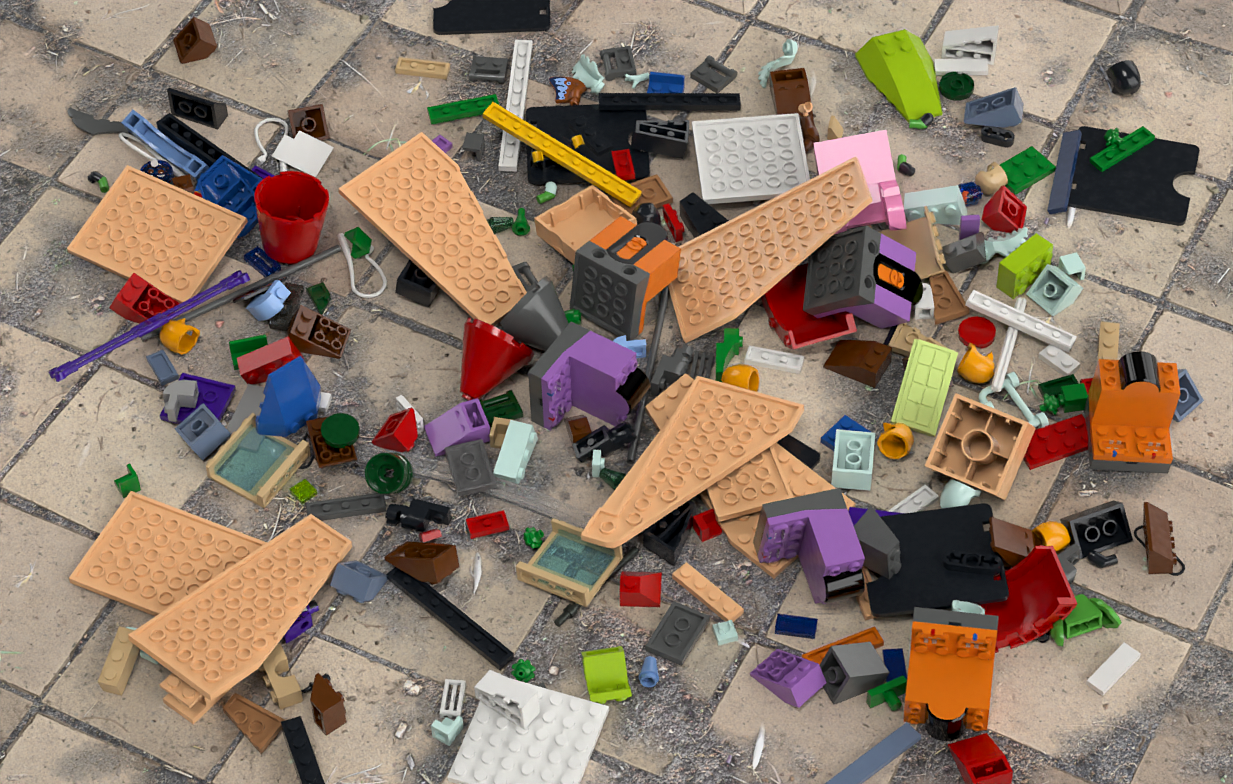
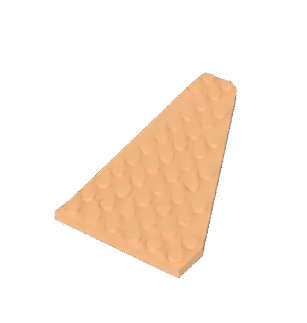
[581,376,804,548]

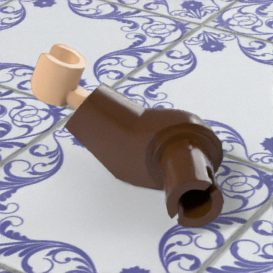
[798,102,820,154]

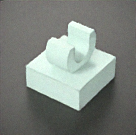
[712,620,738,646]

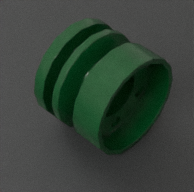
[365,453,413,494]

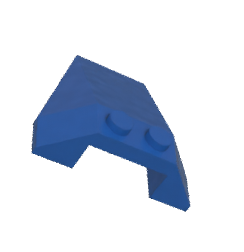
[197,155,263,239]
[255,356,321,437]

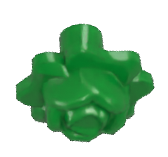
[1104,128,1123,147]
[1039,393,1060,415]
[523,527,544,549]
[511,659,536,683]

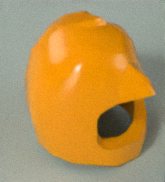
[159,318,200,355]
[957,343,995,383]
[721,364,759,392]
[877,423,914,459]
[1032,521,1071,554]

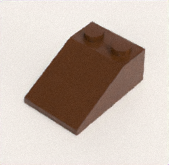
[823,340,892,388]
[384,541,460,584]

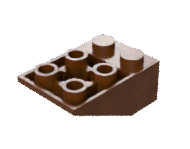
[769,68,814,120]
[285,305,351,359]
[306,416,357,468]
[989,517,1043,567]

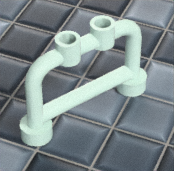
[978,372,1049,428]

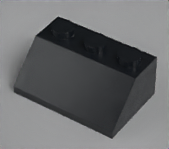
[167,88,228,130]
[1060,500,1133,559]

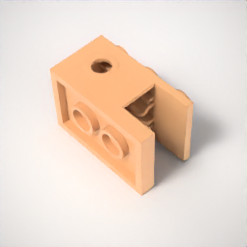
[159,673,236,725]

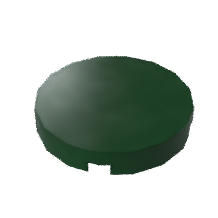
[939,72,974,101]
[321,413,360,448]

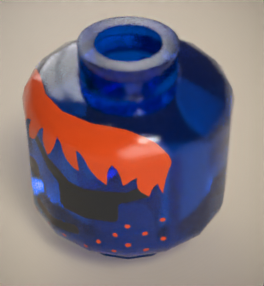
[958,181,982,206]

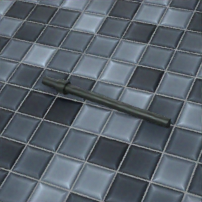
[554,546,639,627]

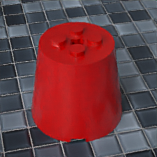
[254,171,329,264]

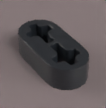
[981,126,1015,148]

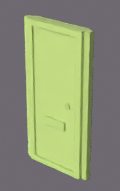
[890,339,958,437]

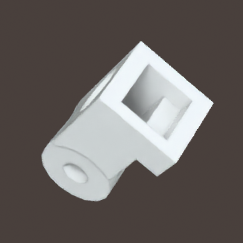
[914,283,934,320]

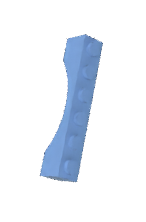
[121,110,209,183]

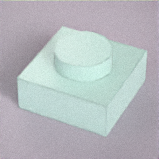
[592,450,605,477]

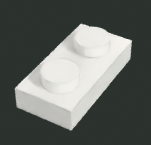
[1038,344,1080,376]

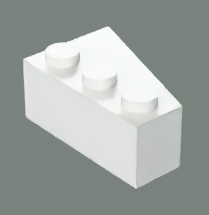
[942,25,999,65]
[474,670,540,730]

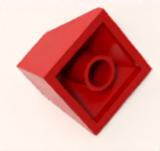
[981,185,1027,233]
[371,407,418,454]
[619,571,662,607]

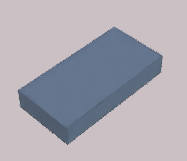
[146,350,179,386]

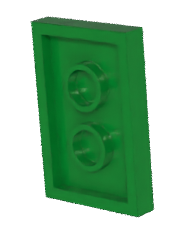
[999,146,1056,195]

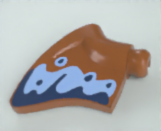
[549,77,587,105]

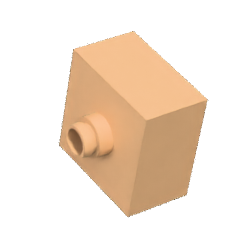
[925,393,1036,501]

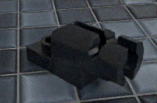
[572,421,637,462]
[385,498,451,531]

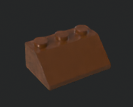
[1143,502,1177,574]

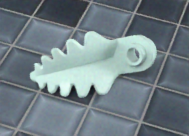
[758,39,798,88]
[572,54,605,95]
[980,227,1028,264]

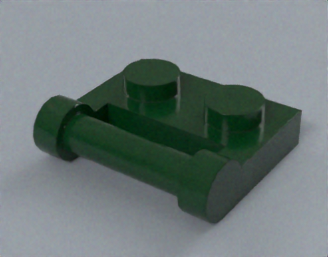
[479,390,523,428]

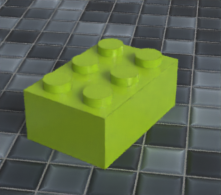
[996,233,1053,299]

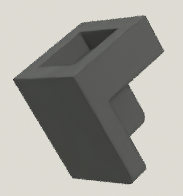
[462,132,485,162]

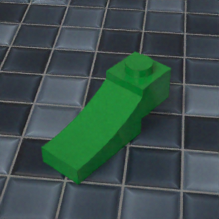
[715,328,743,383]

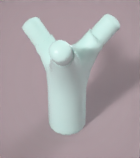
[625,72,649,89]

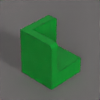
[344,227,372,259]
[114,464,141,498]

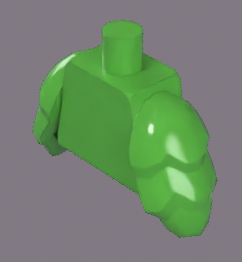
[1050,594,1122,646]

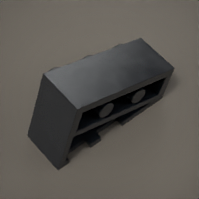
[631,120,690,159]
[680,192,729,238]
[643,500,696,566]

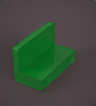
[229,334,268,370]

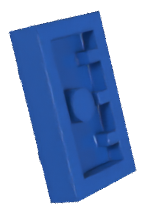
[647,72,685,93]

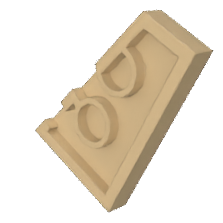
[888,323,949,356]

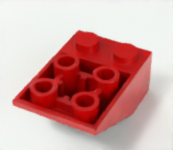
[109,273,180,324]
[948,733,1013,784]

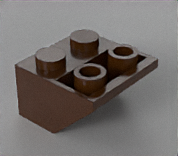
[310,673,347,736]

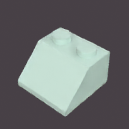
[1026,264,1084,316]

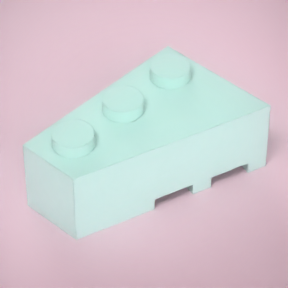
[904,185,967,225]
[493,420,538,485]

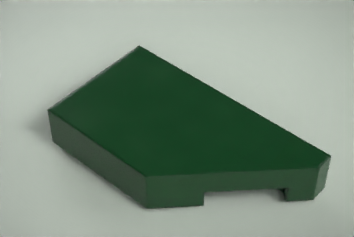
[306,282,331,315]

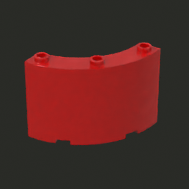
[761,263,857,350]
[959,545,1077,653]

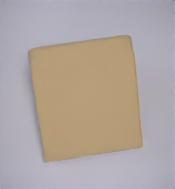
[827,115,844,140]

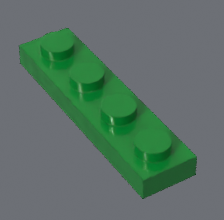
[427,94,499,125]
[1089,126,1155,172]

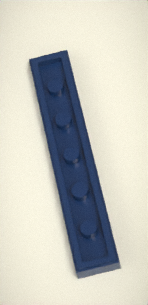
[1047,129,1082,214]

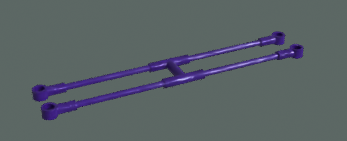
[48,270,250,382]

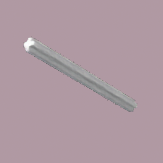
[991,297,1026,392]

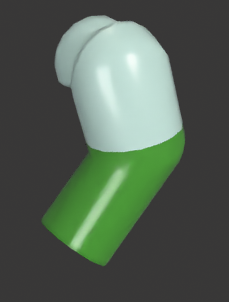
[536,182,557,204]

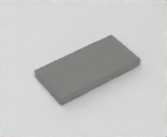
[221,384,265,454]

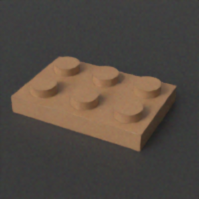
[608,174,673,214]

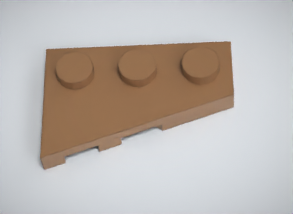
[929,270,970,325]
[223,693,285,754]

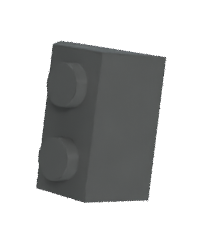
[942,232,987,273]

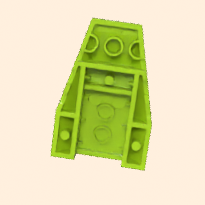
[855,29,943,123]

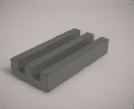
[690,351,714,379]

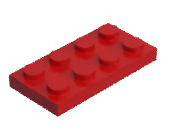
[1023,414,1088,470]

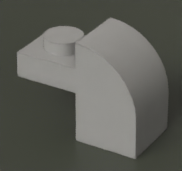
[163,380,199,422]

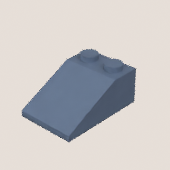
[964,87,1024,128]

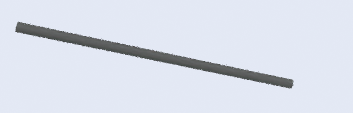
[140,244,341,342]
[626,285,670,464]

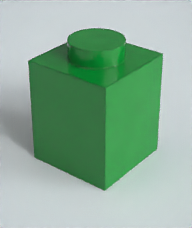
[1057,383,1088,413]

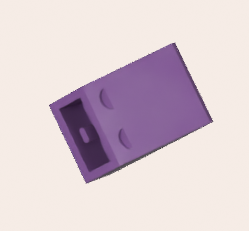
[424,398,490,457]
[750,649,827,708]

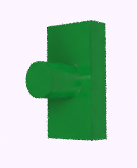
[866,675,907,711]

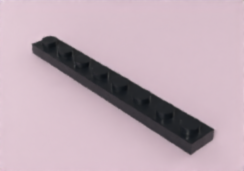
[598,93,741,111]
[386,567,514,670]

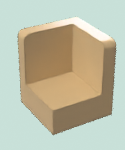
[489,417,511,449]

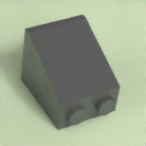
[854,507,901,579]
[819,642,890,704]

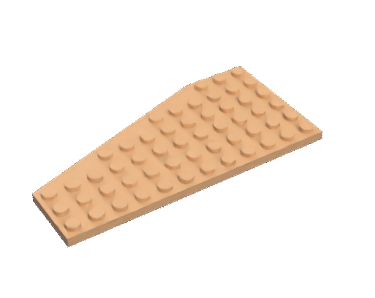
[339,132,527,326]

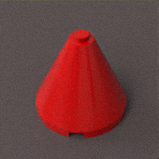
[460,317,535,401]

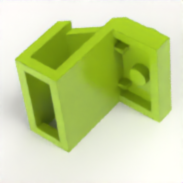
[581,646,632,704]

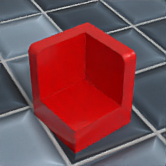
[693,508,722,542]

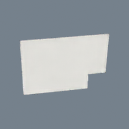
[272,130,334,177]

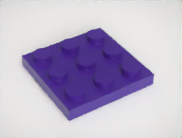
[160,373,236,424]

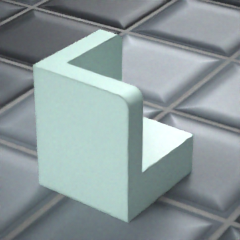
[1058,252,1086,281]
[431,716,463,746]

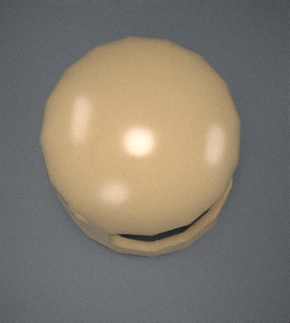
[975,162,1008,195]

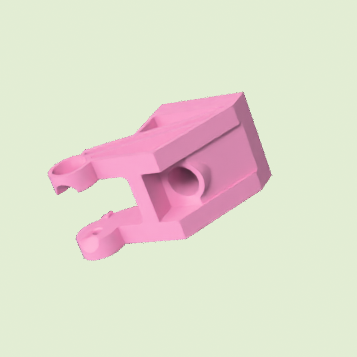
[813,130,907,234]

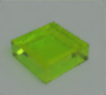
[290,479,317,504]

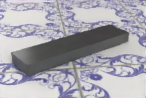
[306,493,386,521]

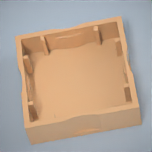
[534,185,639,264]

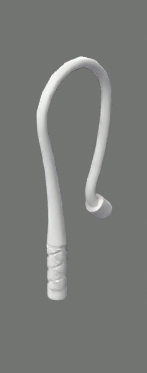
[254,118,289,172]
[119,132,186,177]
[337,233,387,298]

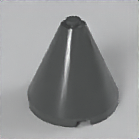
[496,276,569,351]

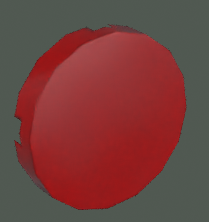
[958,316,996,349]

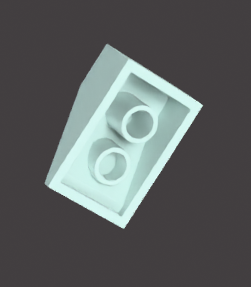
[831,429,875,491]

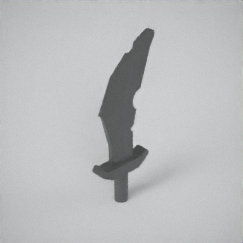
[67,107,131,141]

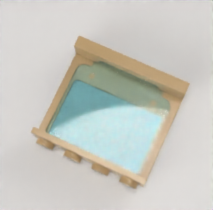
[206,413,311,509]
[516,518,623,607]

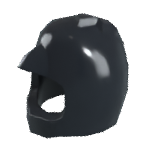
[1106,60,1141,95]
[631,203,661,242]

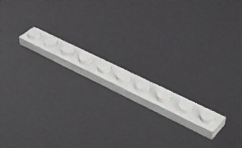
[499,40,533,172]

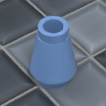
[639,656,659,687]

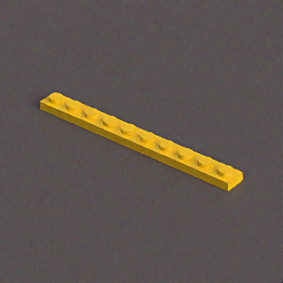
[482,102,642,207]

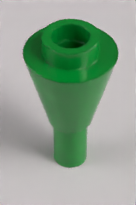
[512,208,530,236]

